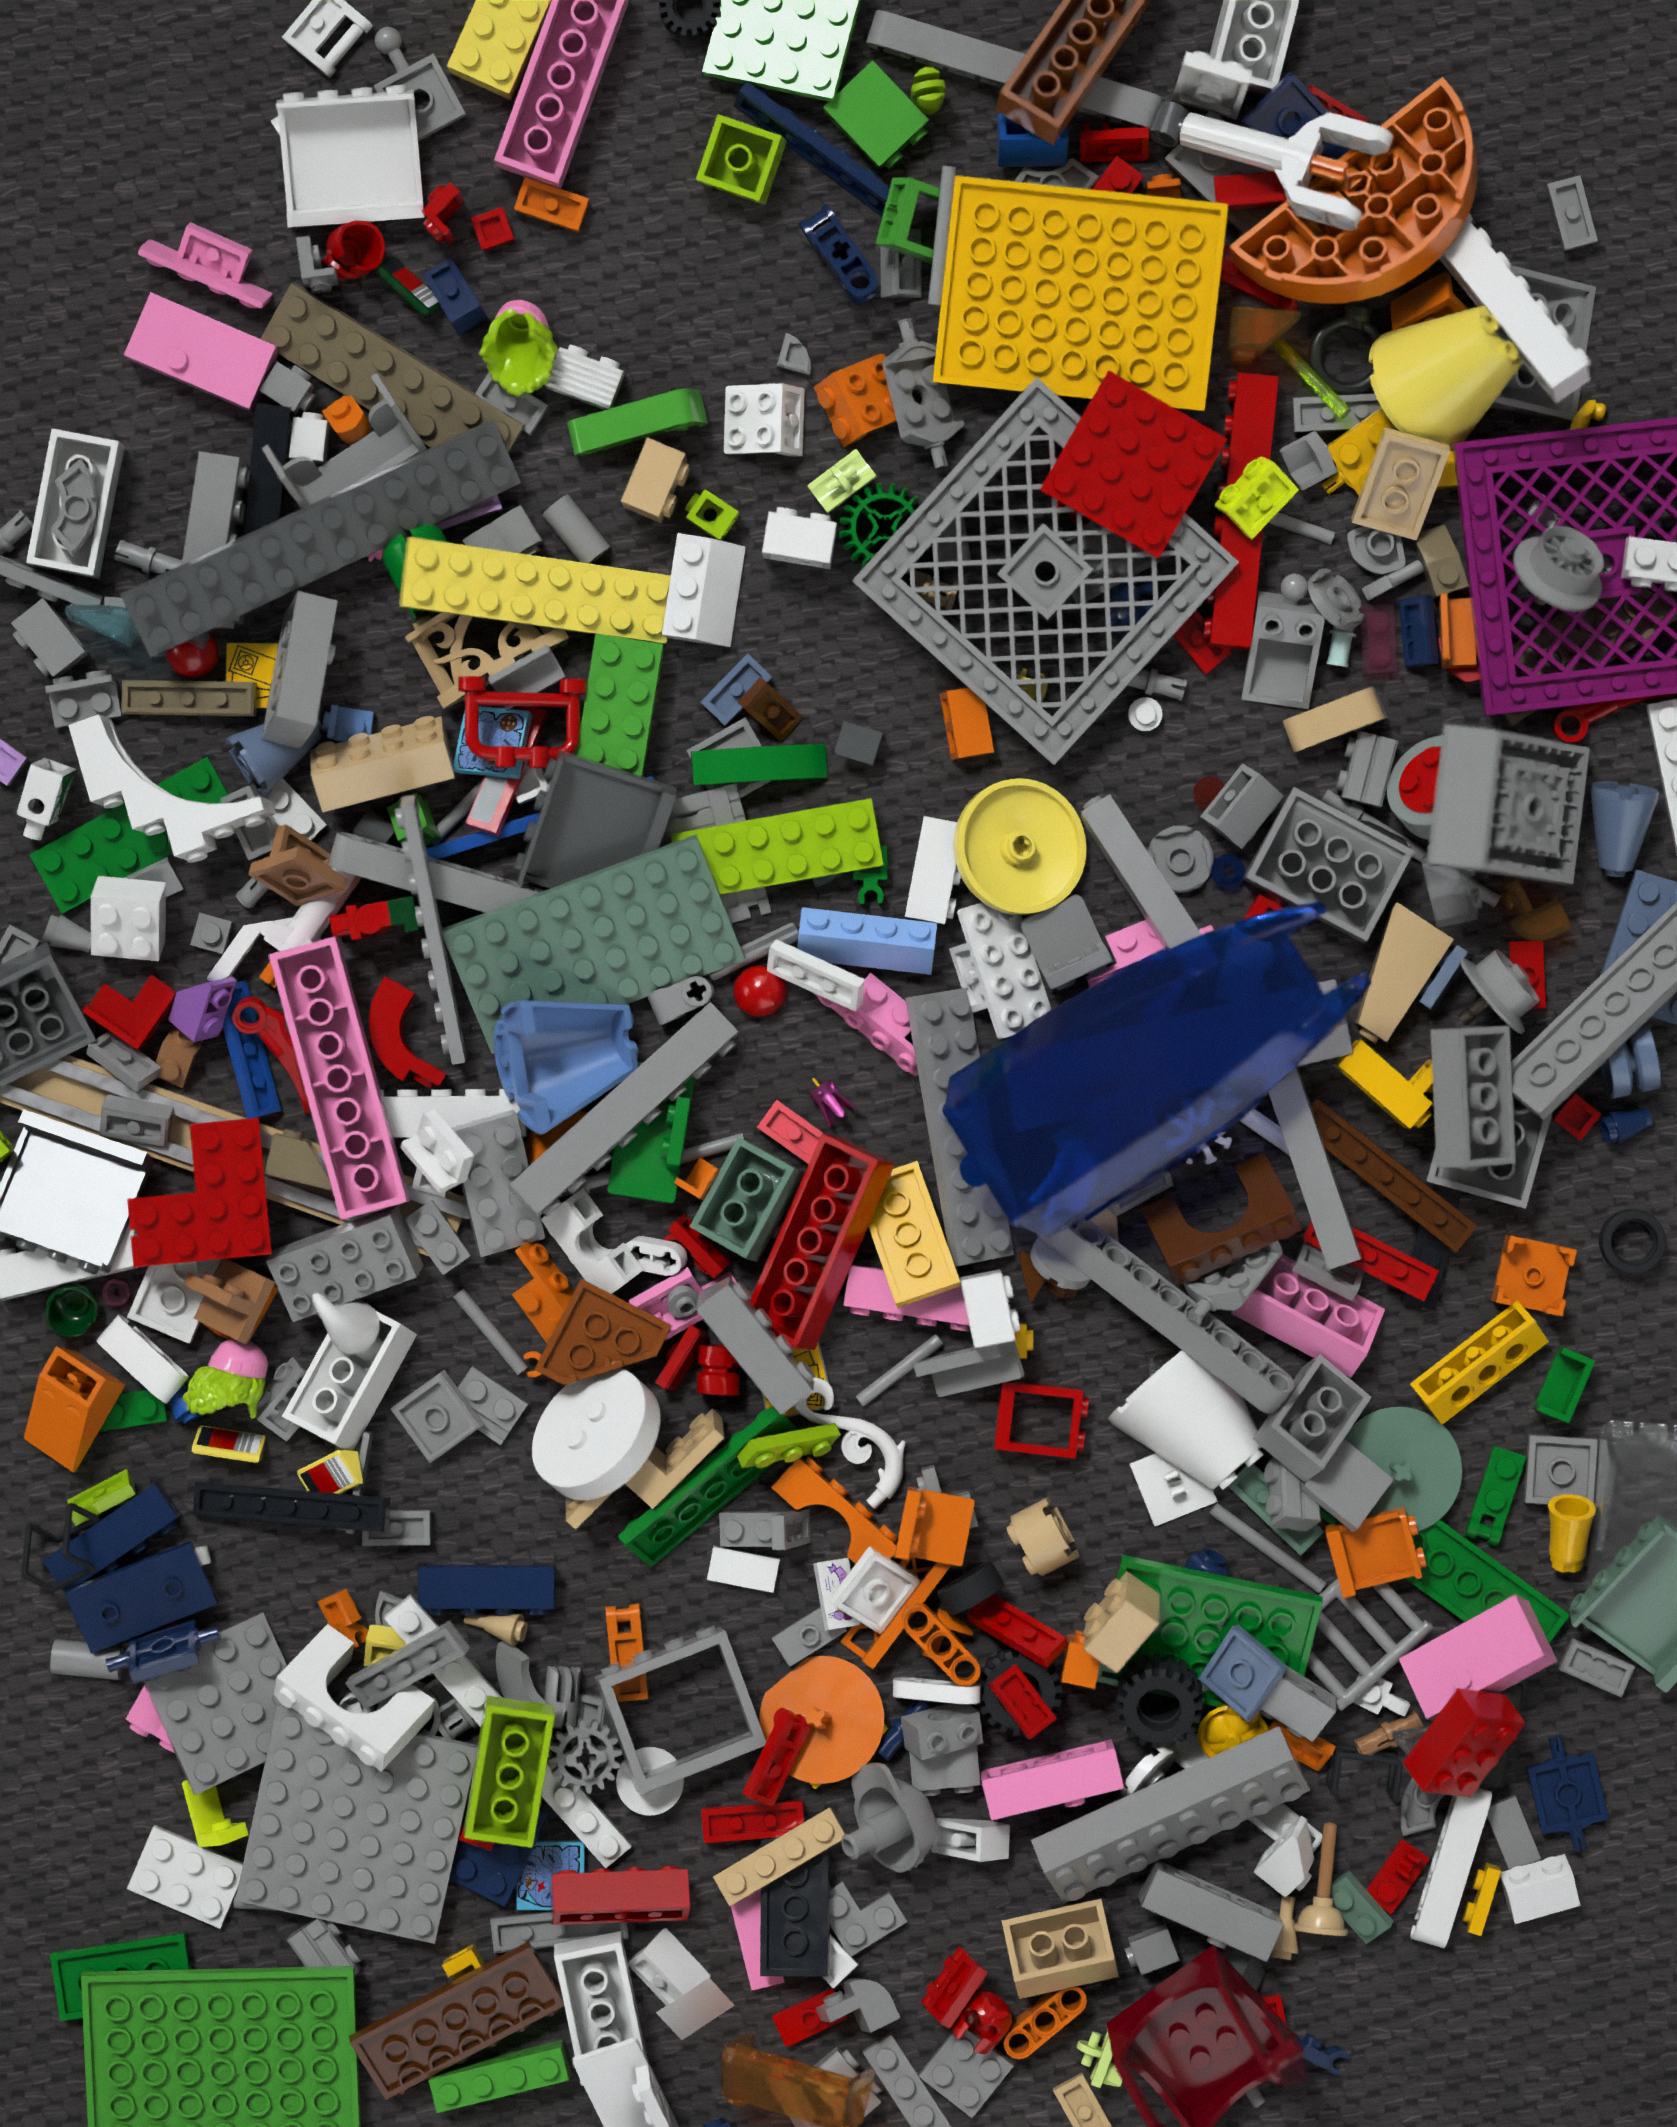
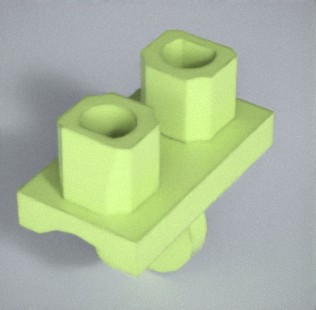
[807,449,877,514]
[1076,2030,1122,2088]

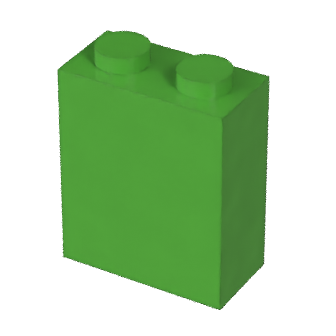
[823,60,929,172]

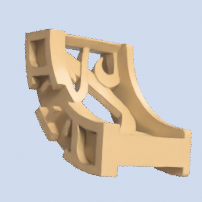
[405,612,569,709]

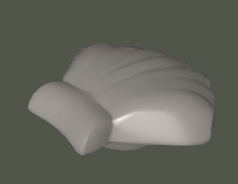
[1347,526,1406,574]

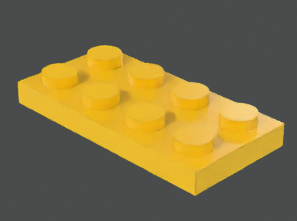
[868,1161,961,1308]

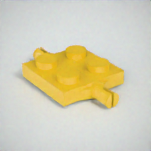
[1321,408,1399,495]

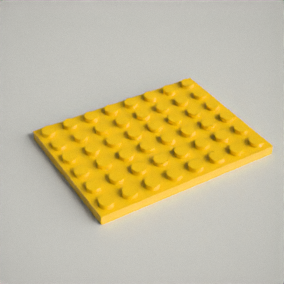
[933,176,1228,411]

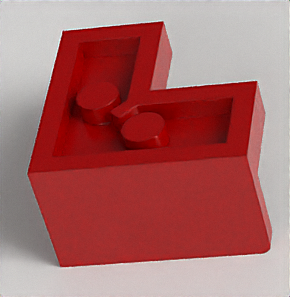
[82,975,177,1050]

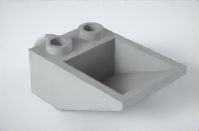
[1241,574,1325,709]

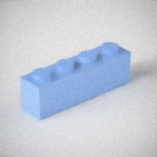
[797,907,937,975]

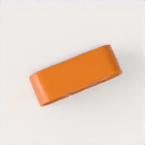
[902,1602,981,1686]
[1003,1985,1087,2059]

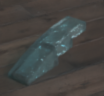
[65,605,210,650]

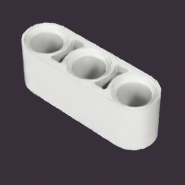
[96,1314,189,1403]

